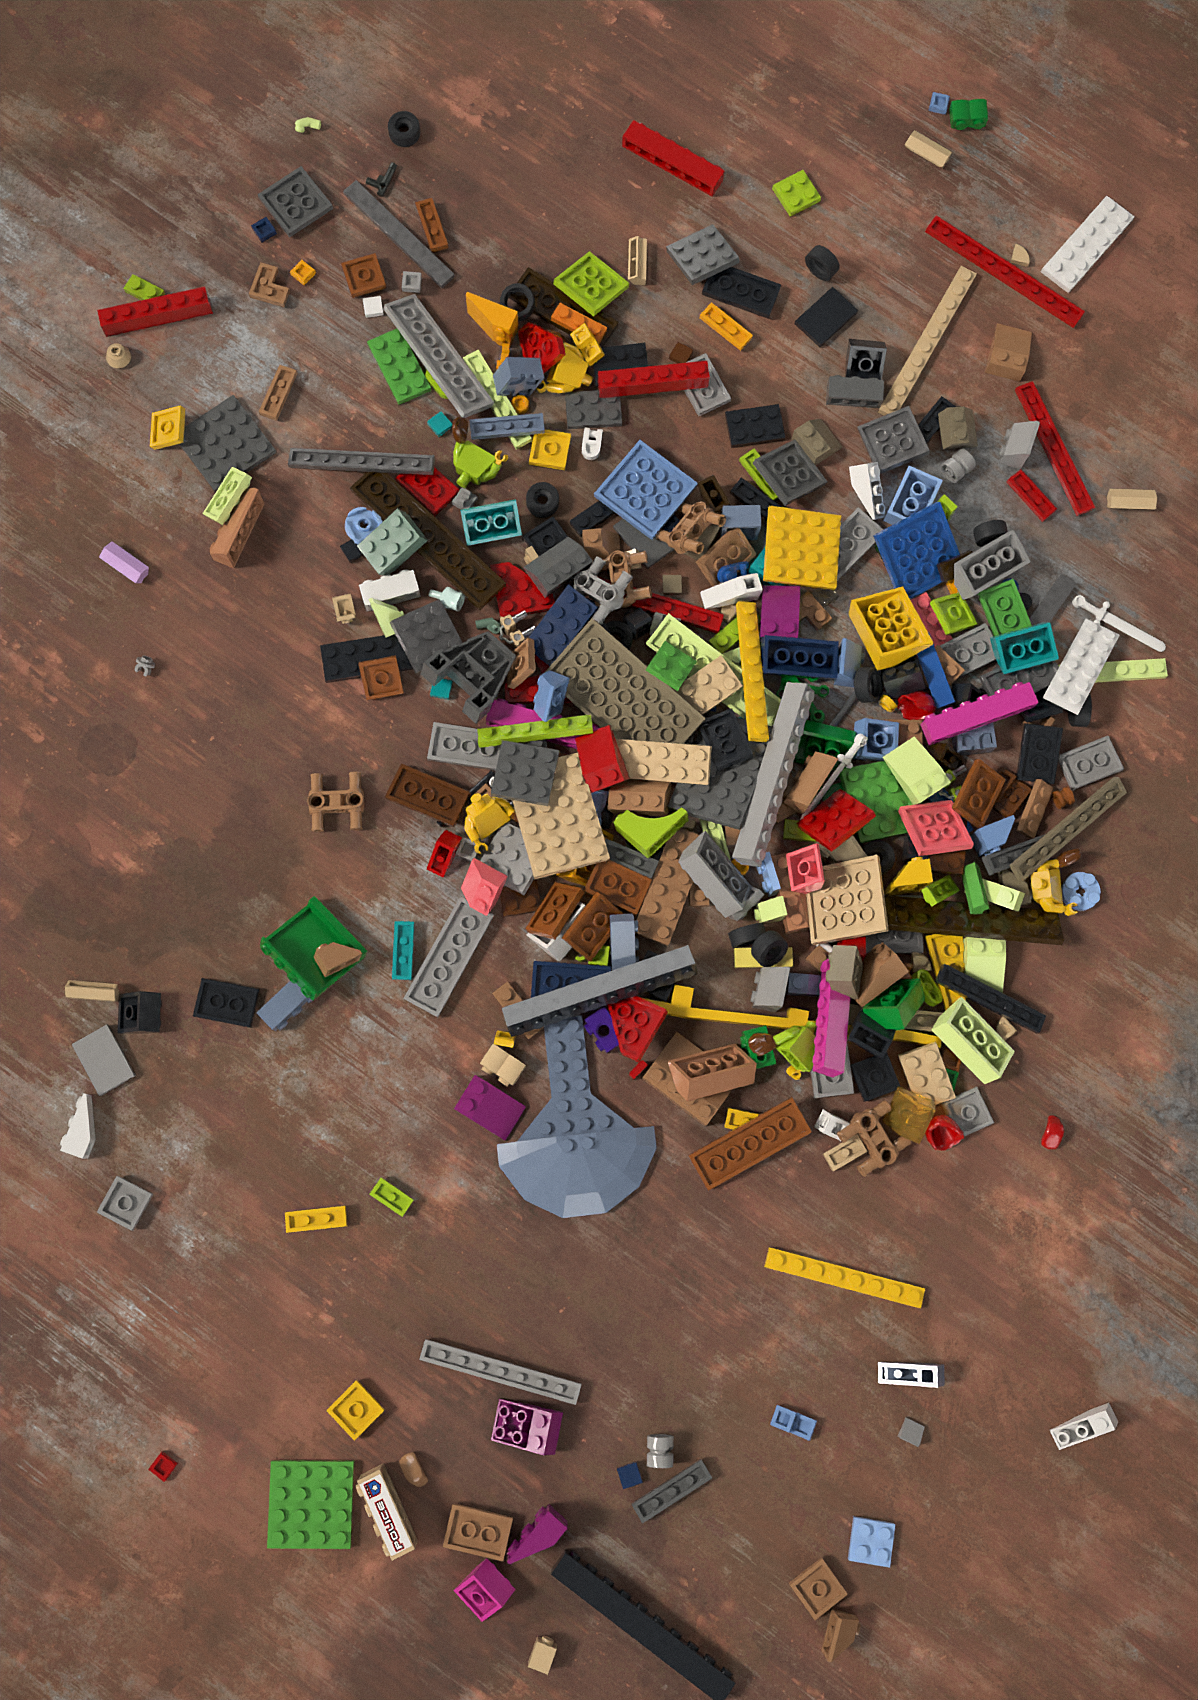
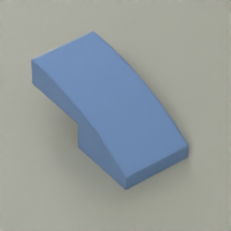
[770,1405,817,1441]

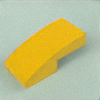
[571,323,605,366]

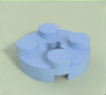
[345,507,382,544]
[1061,872,1101,911]

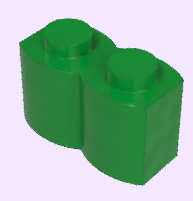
[949,99,988,130]

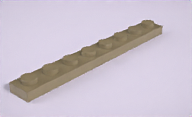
[1009,777,1127,881]

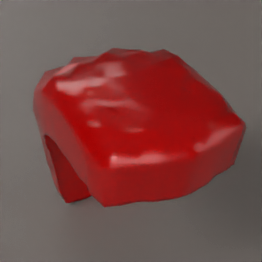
[1041,1115,1064,1150]

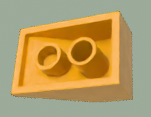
[466,292,518,347]

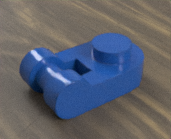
[717,561,749,583]

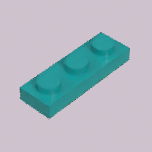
[392,921,415,980]

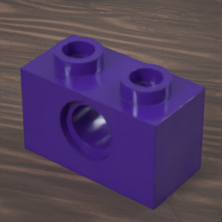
[584,1006,619,1054]

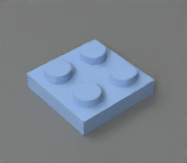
[756,852,781,897]
[848,1516,895,1568]

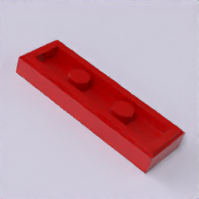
[1006,469,1057,522]

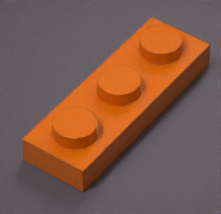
[551,303,607,343]

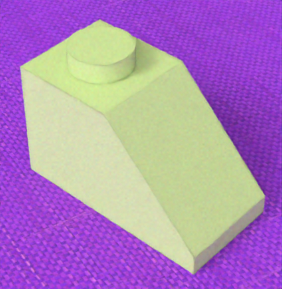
[368,598,404,637]
[754,896,787,924]

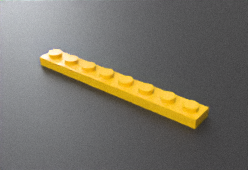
[736,601,769,742]
[764,1247,925,1309]

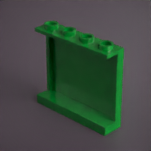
[260,896,367,1001]

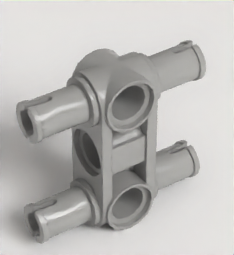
[573,556,633,625]

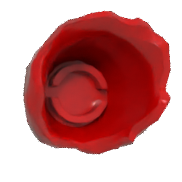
[897,691,936,720]
[925,1115,964,1151]

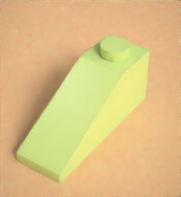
[964,879,1025,912]

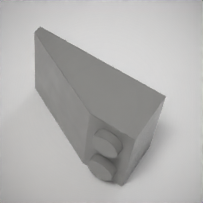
[750,967,790,1012]

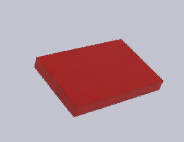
[394,454,460,517]

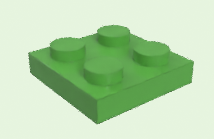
[646,641,697,691]

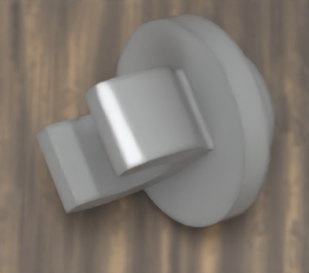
[135,655,155,676]

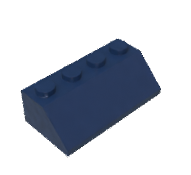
[760,635,839,679]

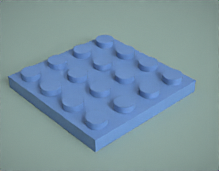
[594,440,698,540]

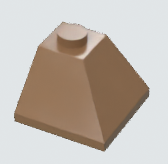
[582,528,620,572]
[821,1608,861,1663]

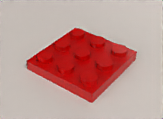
[796,789,876,852]

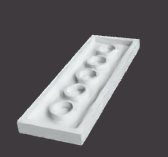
[1041,196,1134,293]
[1043,619,1120,715]

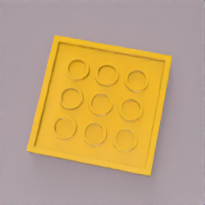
[763,506,841,590]

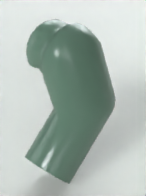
[475,618,501,634]

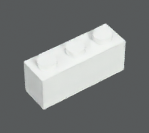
[359,570,421,611]

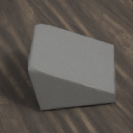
[898,1417,924,1447]

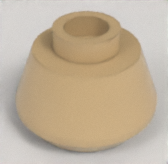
[106,344,131,368]

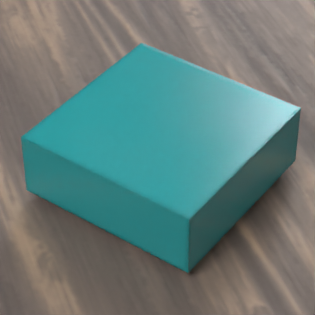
[427,411,452,437]
[430,679,453,700]

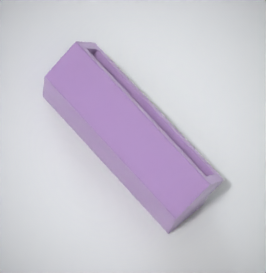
[99,542,149,583]

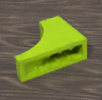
[614,807,689,859]

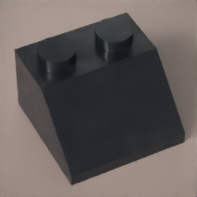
[845,339,887,380]
[117,991,162,1034]

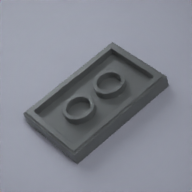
[613,519,674,569]

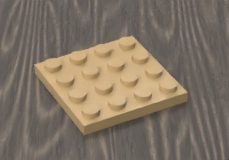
[806,855,888,945]

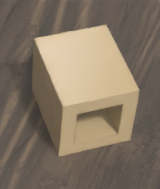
[528,1636,557,1675]

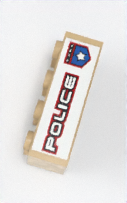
[356,1463,418,1561]

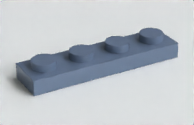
[470,413,545,440]

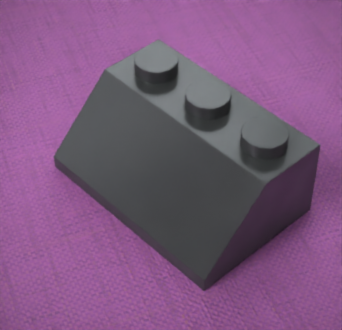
[523,537,593,598]

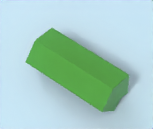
[961,862,989,914]

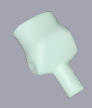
[429,587,465,611]

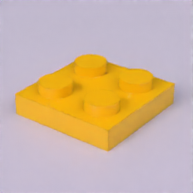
[150,405,185,450]
[529,429,571,470]
[326,1380,385,1441]

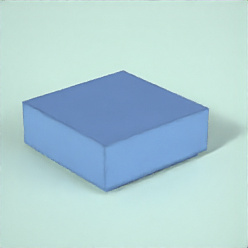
[928,92,950,114]

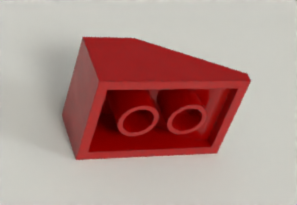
[575,725,630,793]

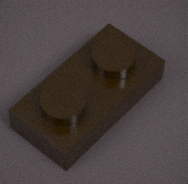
[937,550,973,582]

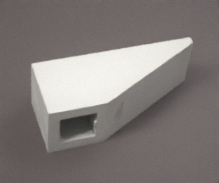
[849,462,885,520]
[700,573,763,609]
[60,1093,96,1159]
[1050,1403,1118,1450]

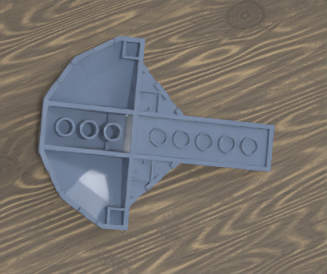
[497,1015,657,1218]

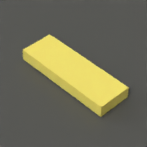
[734,947,793,968]

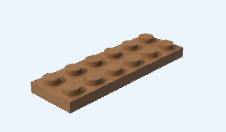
[635,828,699,946]

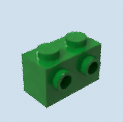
[740,1026,776,1070]

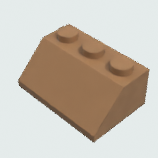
[783,752,838,815]
[607,778,672,817]

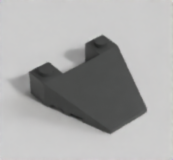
[421,631,516,724]

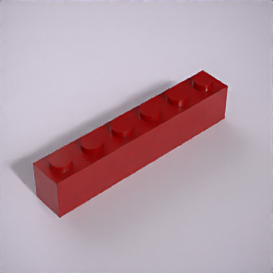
[622,120,725,197]
[97,286,213,337]
[598,361,710,398]

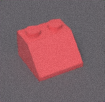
[786,843,825,894]
[461,858,508,916]

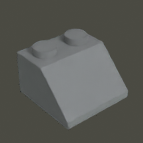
[999,421,1040,470]

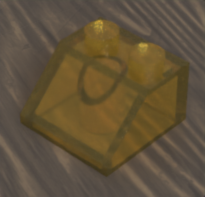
[882,1086,936,1144]

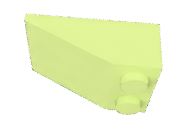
[882,737,951,805]
[963,937,1006,993]

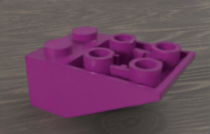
[491,1399,563,1456]
[507,1504,567,1564]

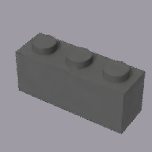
[826,375,884,408]

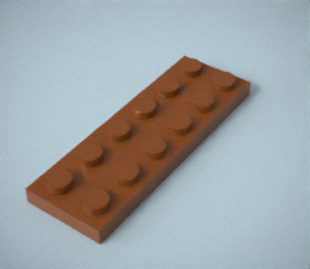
[688,1096,812,1191]

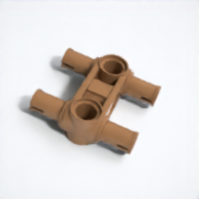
[656,501,726,554]
[592,551,652,608]
[307,772,365,832]
[837,1100,911,1177]

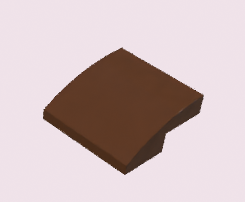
[992,767,1032,818]

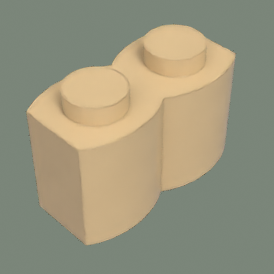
[480,1044,526,1087]

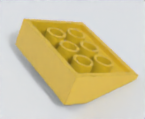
[849,587,933,671]

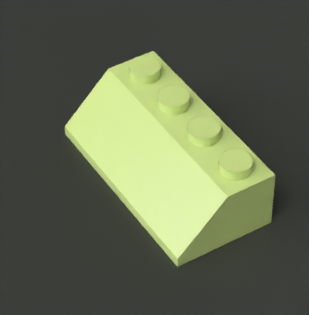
[931,997,1015,1084]

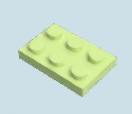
[203,467,252,525]

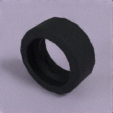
[805,245,840,281]
[500,283,535,321]
[854,667,883,703]
[1068,693,1092,727]
[728,923,766,948]

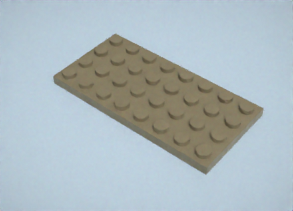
[544,618,706,744]

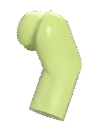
[295,117,321,133]

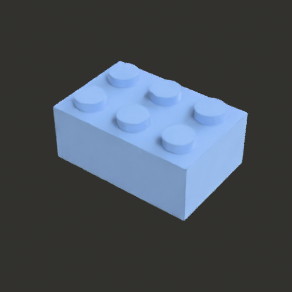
[883,466,943,525]

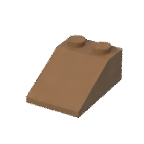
[985,323,1032,382]
[854,942,909,1007]

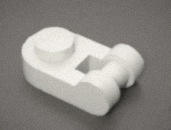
[582,427,603,460]

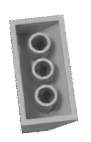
[954,529,1031,600]
[679,831,752,918]

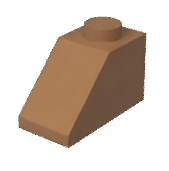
[314,942,362,977]

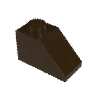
[697,475,730,513]
[925,742,965,777]

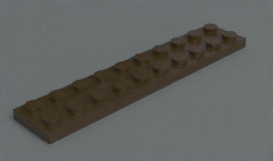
[350,472,506,610]
[884,895,1064,945]

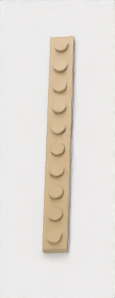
[878,266,977,416]

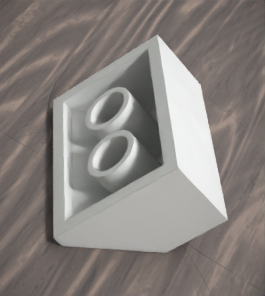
[527,902,586,962]

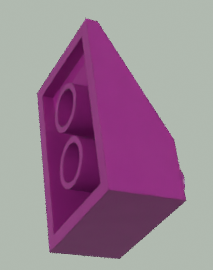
[760,585,800,639]
[454,1075,526,1141]

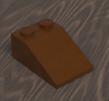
[928,819,967,876]

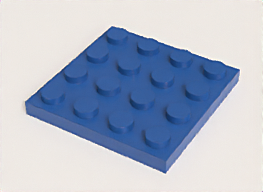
[873,502,960,599]

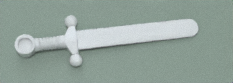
[1072,595,1166,652]
[800,733,868,820]

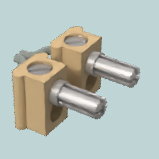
[498,611,536,649]

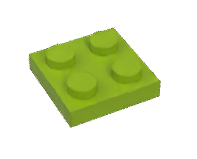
[772,170,821,217]
[930,592,977,635]

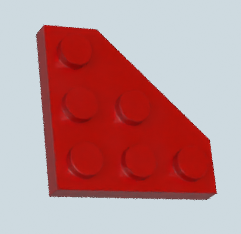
[518,323,566,374]
[490,562,554,618]
[607,996,668,1063]

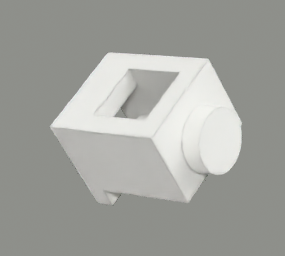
[814,1110,850,1141]

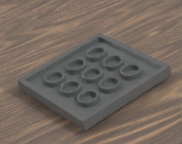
[179,395,276,493]

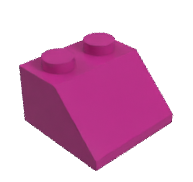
[453,1558,516,1622]

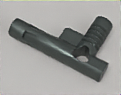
[366,162,397,197]

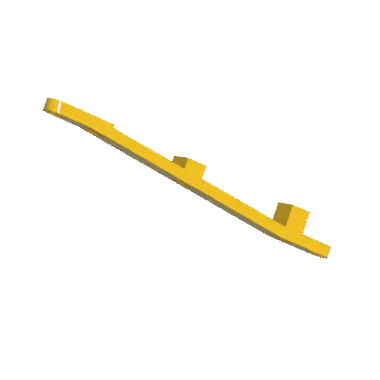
[642,985,942,1048]

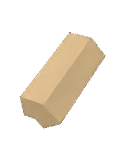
[905,130,952,169]
[628,236,647,285]
[1107,489,1157,509]
[65,980,119,1002]

